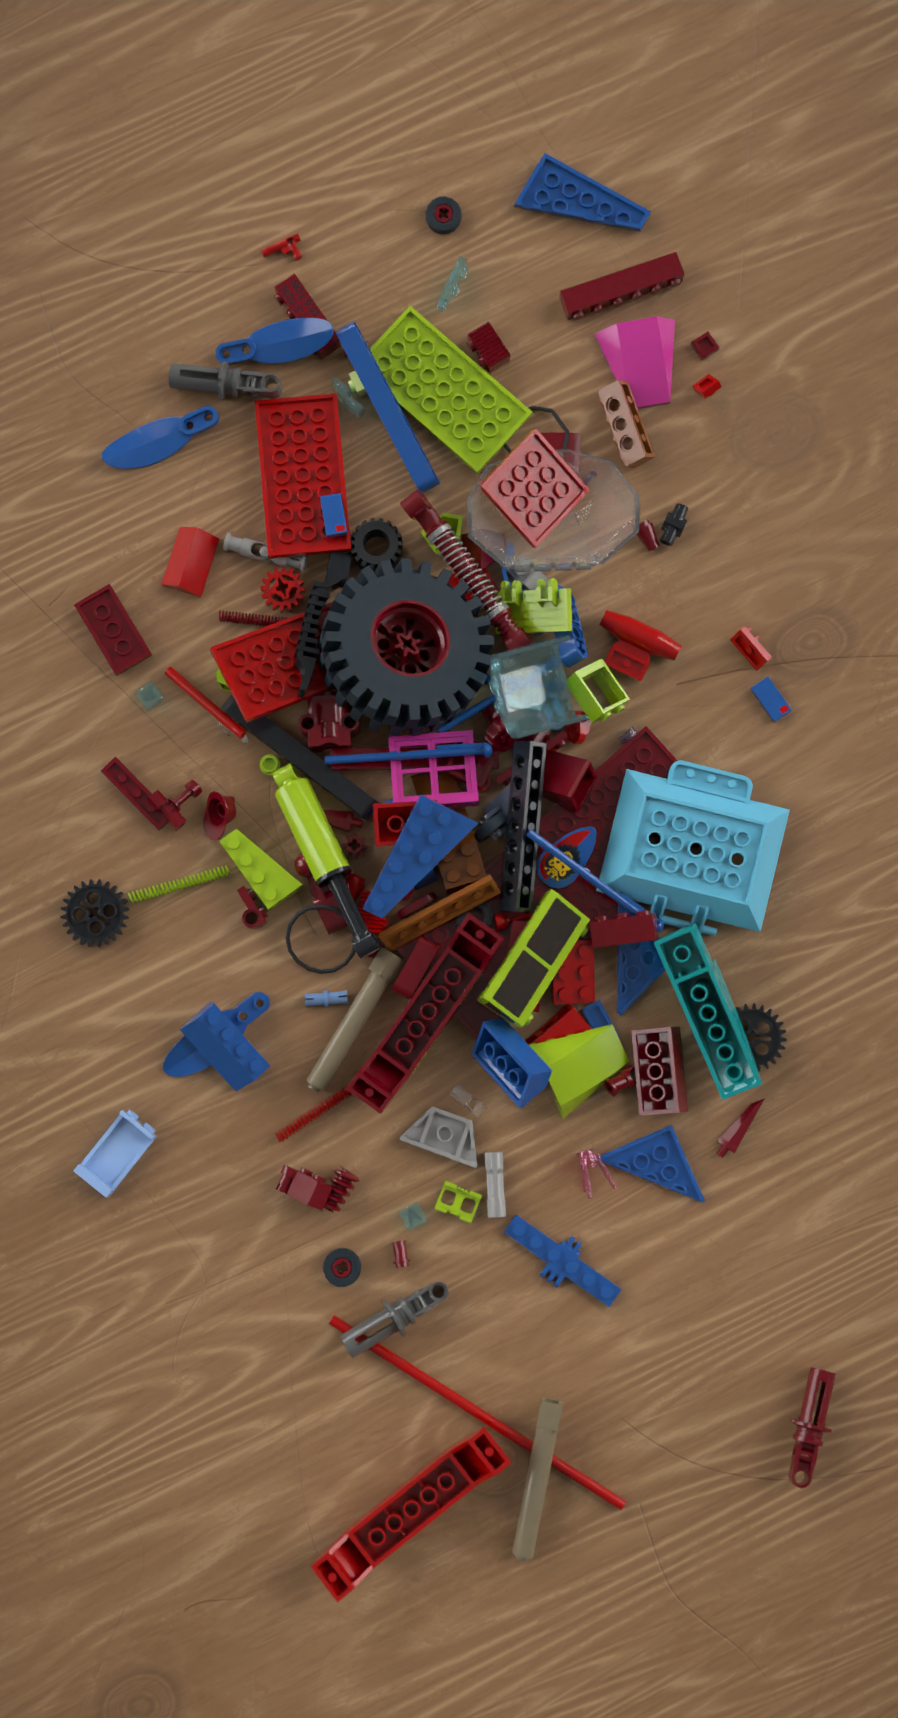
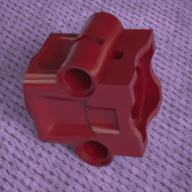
[298,691,361,753]

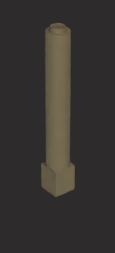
[306,947,406,1092]
[512,1397,563,1561]

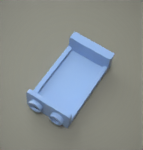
[73,1109,157,1198]

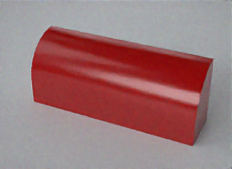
[525,1004,592,1044]

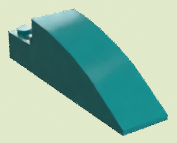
[654,923,762,1100]

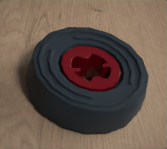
[425,196,462,234]
[323,1248,361,1287]

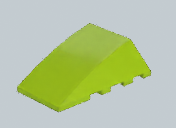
[528,1024,630,1119]

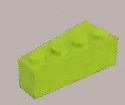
[219,829,304,911]

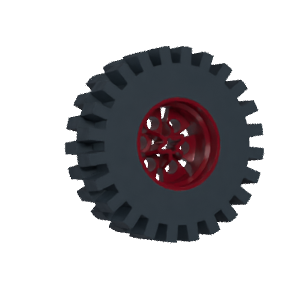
[318,558,494,736]

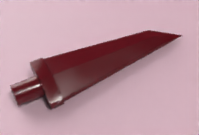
[323,810,363,832]
[716,1098,765,1158]

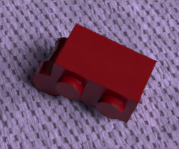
[275,1164,332,1210]

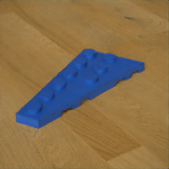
[514,153,651,232]
[363,794,478,918]

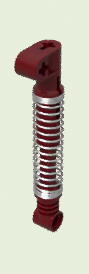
[400,490,532,655]

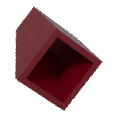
[542,750,597,813]

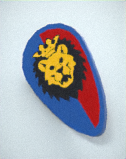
[537,826,597,889]

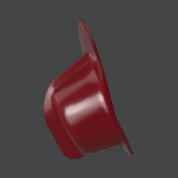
[203,791,236,841]

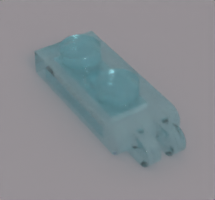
[437,256,469,312]

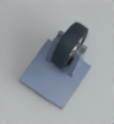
[474,785,510,843]

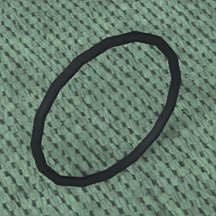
[285,904,355,974]

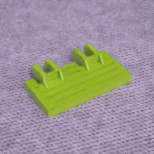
[495,578,572,634]

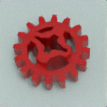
[260,566,306,613]

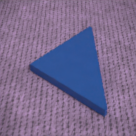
[617,904,665,1016]
[597,1125,705,1202]

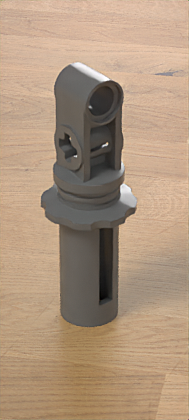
[169,361,282,401]
[340,1281,448,1359]

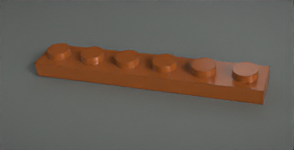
[379,874,501,951]

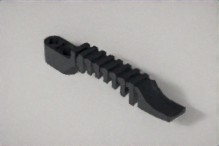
[294,552,352,698]

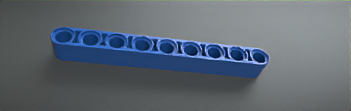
[336,321,440,493]

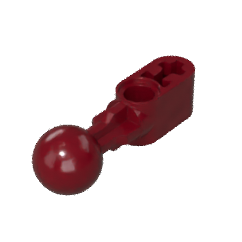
[295,853,348,935]

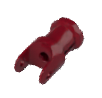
[604,1065,636,1097]

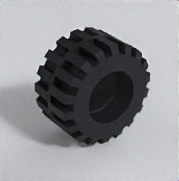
[351,518,403,572]

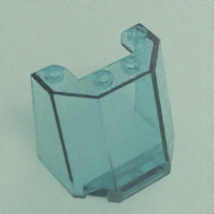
[489,635,589,738]

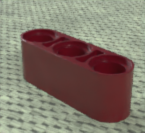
[392,936,440,1000]

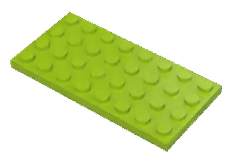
[370,306,533,474]

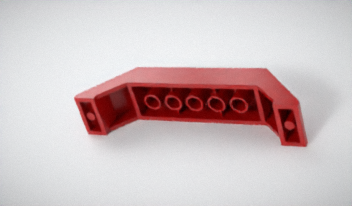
[310,1427,512,1603]

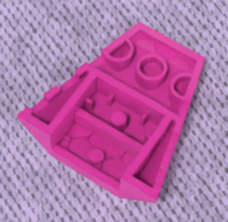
[595,316,675,409]

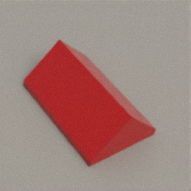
[161,527,220,597]
[373,800,437,847]

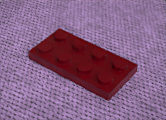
[74,584,152,676]

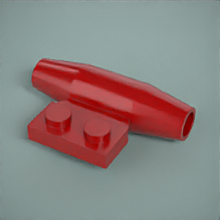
[599,610,682,682]

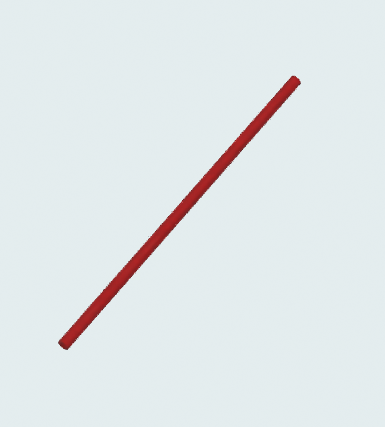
[329,1315,626,1510]

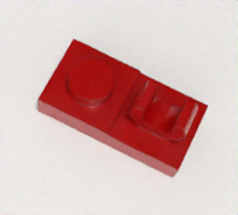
[730,626,772,671]

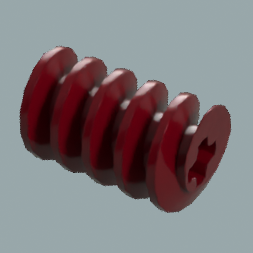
[324,1165,360,1214]

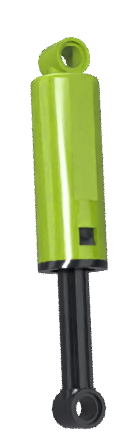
[272,763,380,959]

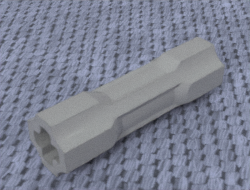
[485,1152,506,1217]

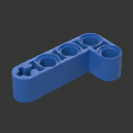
[546,585,588,668]

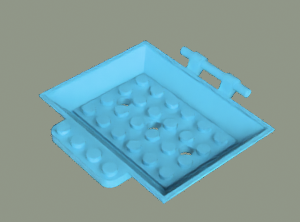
[597,760,790,936]

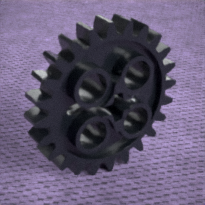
[60,879,130,947]
[736,1003,787,1072]

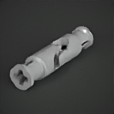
[223,533,308,572]

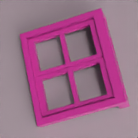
[389,730,479,808]

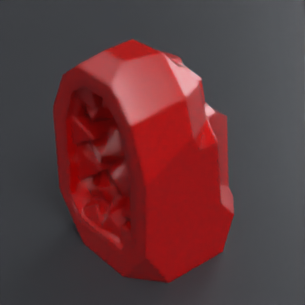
[565,711,592,744]

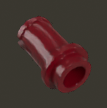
[392,1240,410,1268]

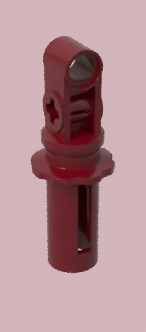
[788,1367,836,1488]

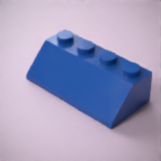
[179,1001,271,1092]
[471,1018,552,1108]

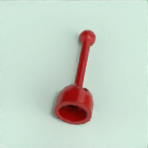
[494,913,534,931]

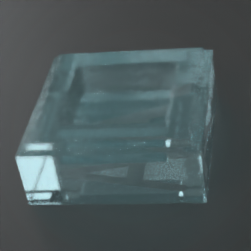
[135,681,165,710]
[399,1202,427,1231]

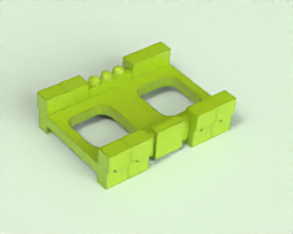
[434,1180,482,1223]

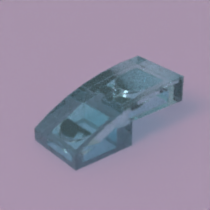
[332,377,364,419]

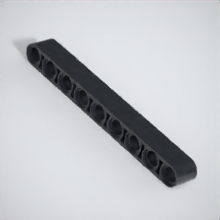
[220,694,378,821]

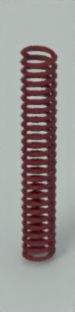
[219,610,287,627]

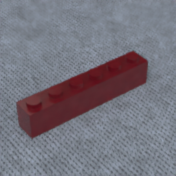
[559,252,685,320]

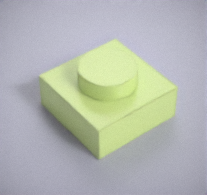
[348,371,367,398]

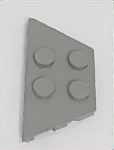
[399,1106,477,1168]

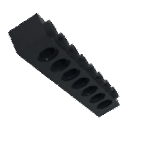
[499,741,547,913]

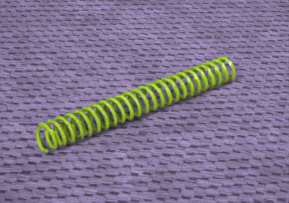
[128,865,230,904]

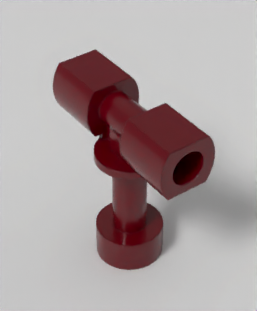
[148,780,202,831]

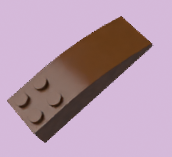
[411,771,487,895]

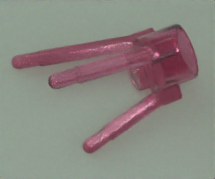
[577,1149,616,1199]

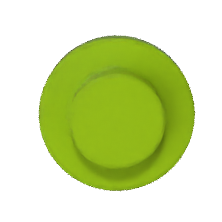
[259,754,281,775]

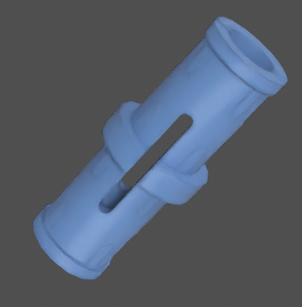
[305,990,348,1007]

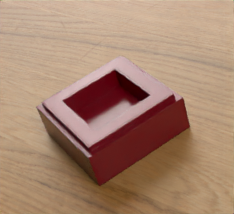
[691,331,720,361]

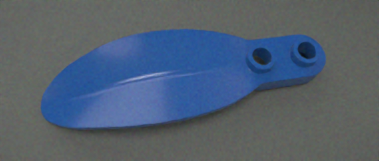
[215,318,334,364]
[102,406,219,469]
[163,991,270,1077]

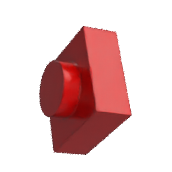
[692,374,722,399]

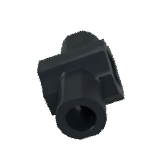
[660,503,688,546]

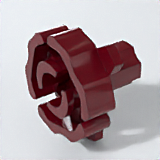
[482,704,529,752]

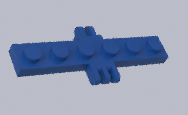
[504,1214,622,1307]

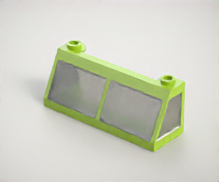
[477,889,590,1028]

